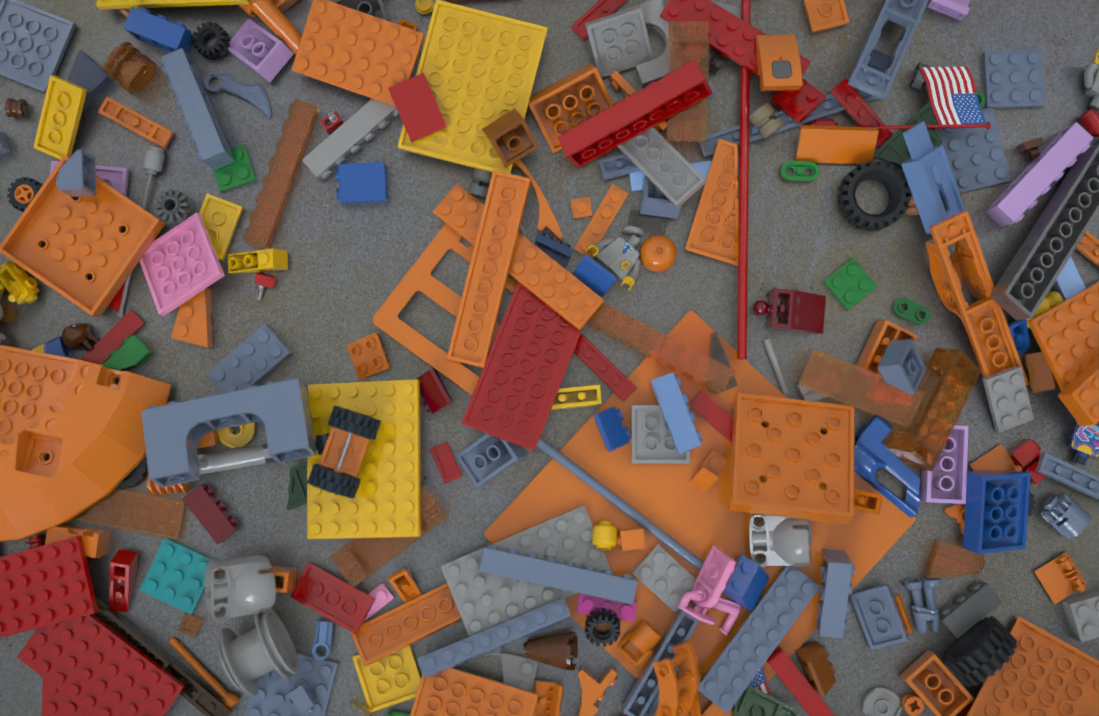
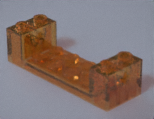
[667,21,710,142]
[886,347,982,471]
[330,484,449,588]

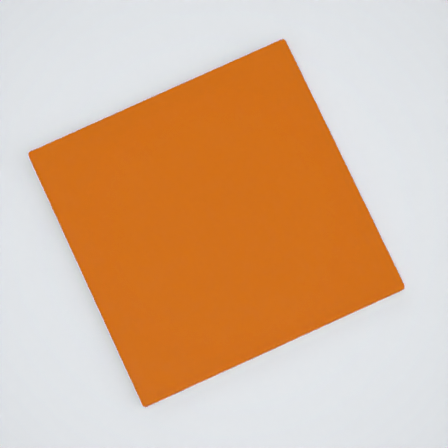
[484,311,916,716]

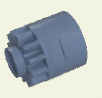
[1040,492,1091,540]

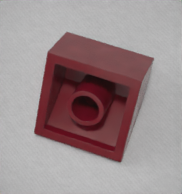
[416,368,454,414]

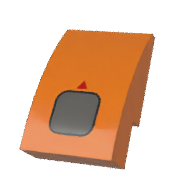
[756,34,802,91]

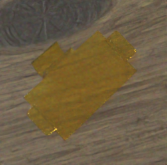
[348,703,373,716]

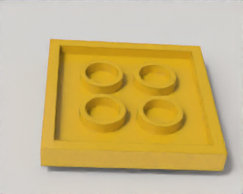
[352,645,421,713]

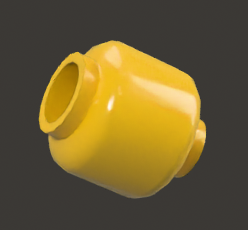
[592,521,617,551]

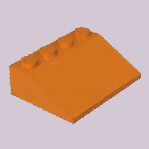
[528,63,613,154]

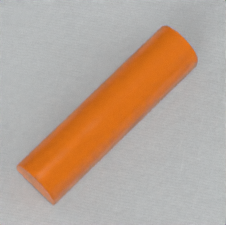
[249,0,302,55]

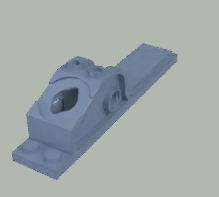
[848,0,928,100]

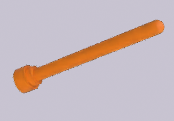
[169,637,240,708]

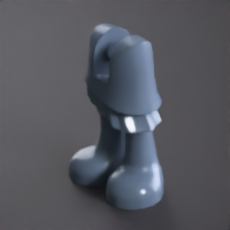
[904,577,942,634]

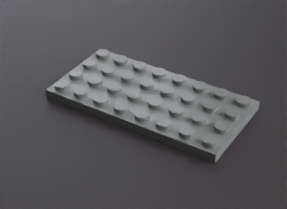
[441,505,611,637]

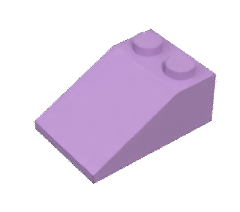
[226,18,294,83]

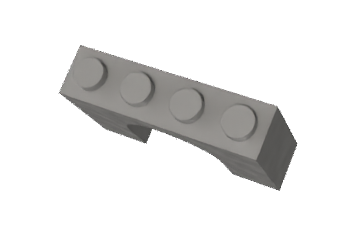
[617,0,687,88]

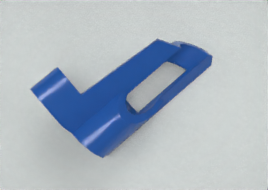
[854,413,921,517]

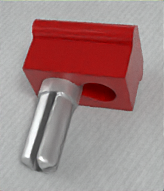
[320,111,343,134]
[254,272,278,301]

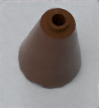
[523,631,578,671]

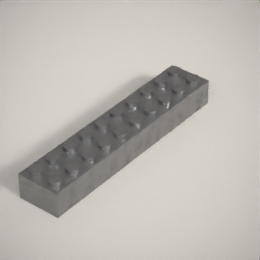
[990,144,1099,320]

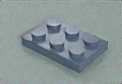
[850,584,909,650]

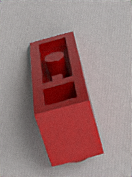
[109,549,138,613]

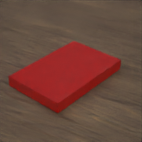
[388,73,447,143]

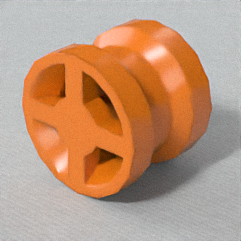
[901,693,924,716]

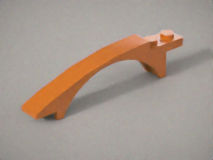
[513,159,563,241]
[577,666,618,716]

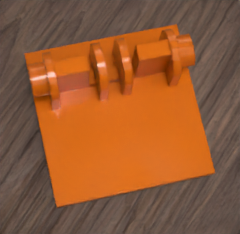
[346,332,390,380]
[969,444,1023,472]
[1034,551,1088,604]

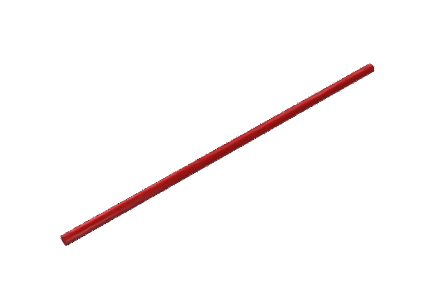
[737,0,751,360]

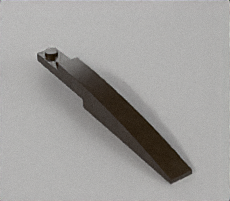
[93,597,233,716]

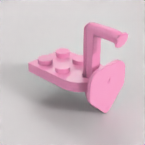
[677,545,740,636]

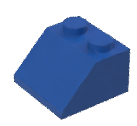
[572,254,617,298]
[593,407,631,452]
[721,555,769,612]

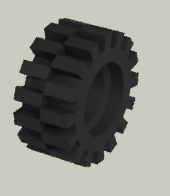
[192,22,230,60]
[585,608,620,647]

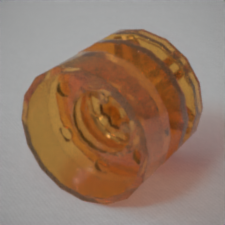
[103,42,156,94]

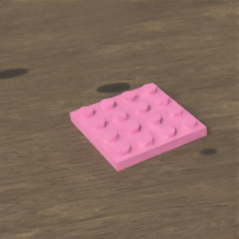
[140,212,225,316]

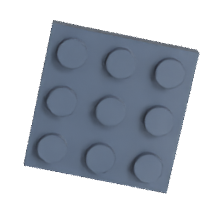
[983,49,1045,109]

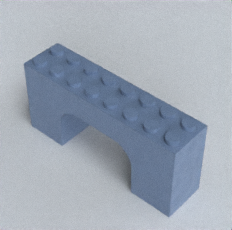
[141,377,317,487]

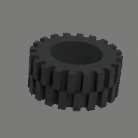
[837,160,911,231]
[943,616,1017,687]

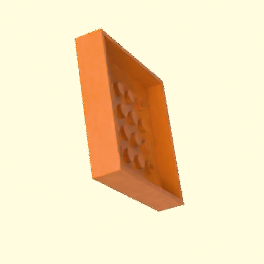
[0,155,166,318]
[729,393,854,524]

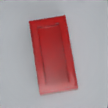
[430,441,462,484]

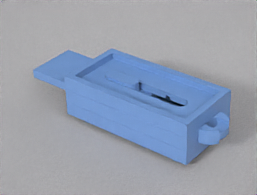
[901,121,965,234]

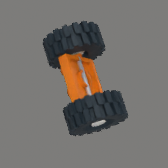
[307,405,381,499]

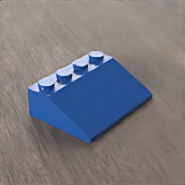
[963,471,1031,554]

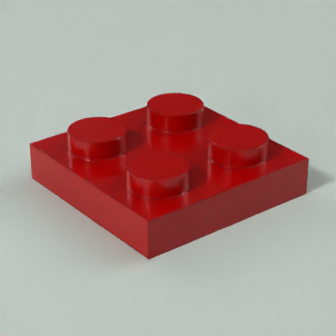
[771,78,826,124]

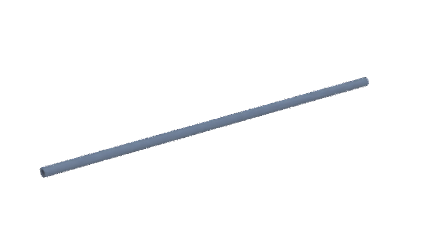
[537,437,757,606]

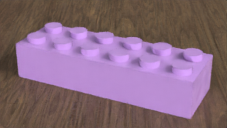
[985,122,1093,227]

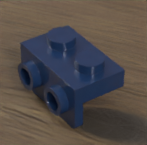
[534,233,573,268]

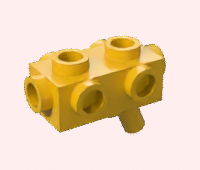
[0,261,40,305]

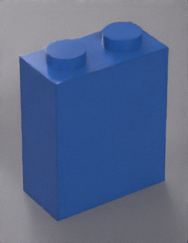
[335,162,388,205]

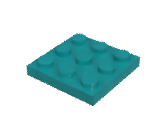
[140,537,214,615]

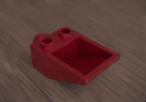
[753,288,826,334]

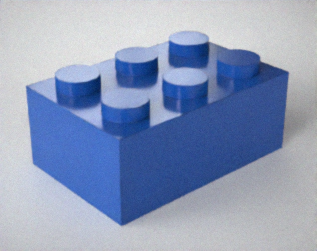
[123,7,195,55]

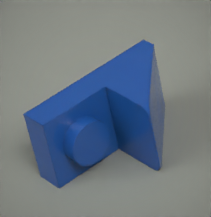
[1008,319,1031,354]

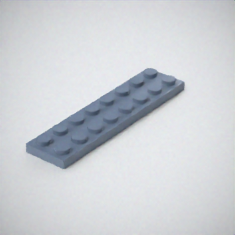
[698,566,820,714]

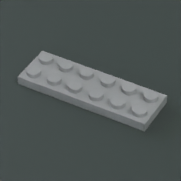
[618,127,707,208]

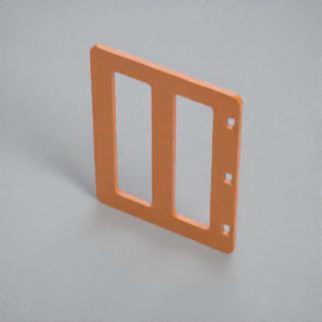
[373,224,585,396]

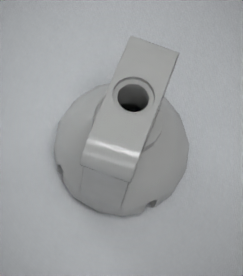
[749,513,811,567]
[205,555,276,621]

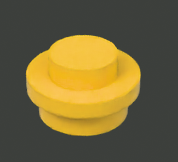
[415,0,434,15]

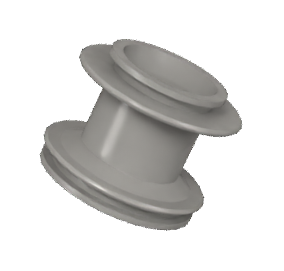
[218,609,299,697]

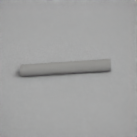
[763,339,790,395]

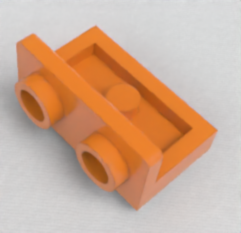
[532,680,563,716]

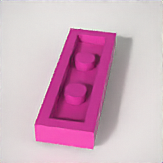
[577,593,637,621]

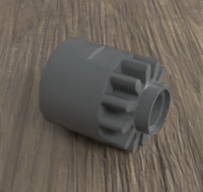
[154,189,196,226]

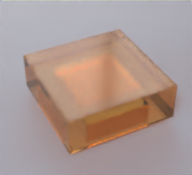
[177,612,204,638]

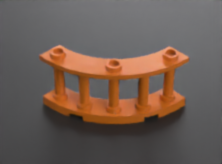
[652,640,700,716]

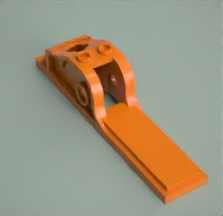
[926,210,1029,386]

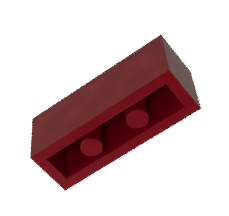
[182,484,240,545]

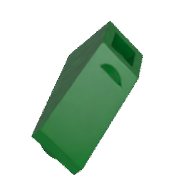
[100,335,155,371]

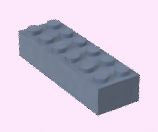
[161,48,235,171]

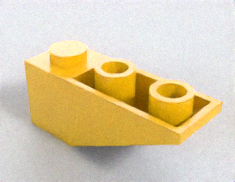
[228,248,288,274]

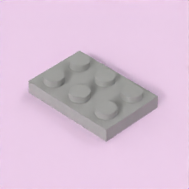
[983,365,1034,433]
[632,544,696,612]

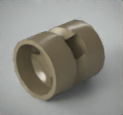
[749,103,785,140]

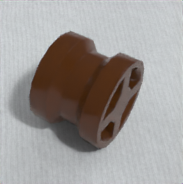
[5,98,28,118]

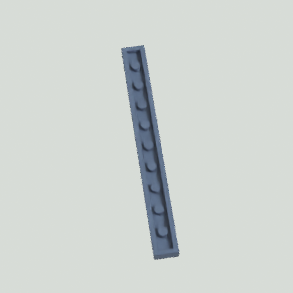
[697,87,880,158]

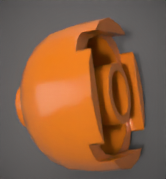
[639,234,677,273]

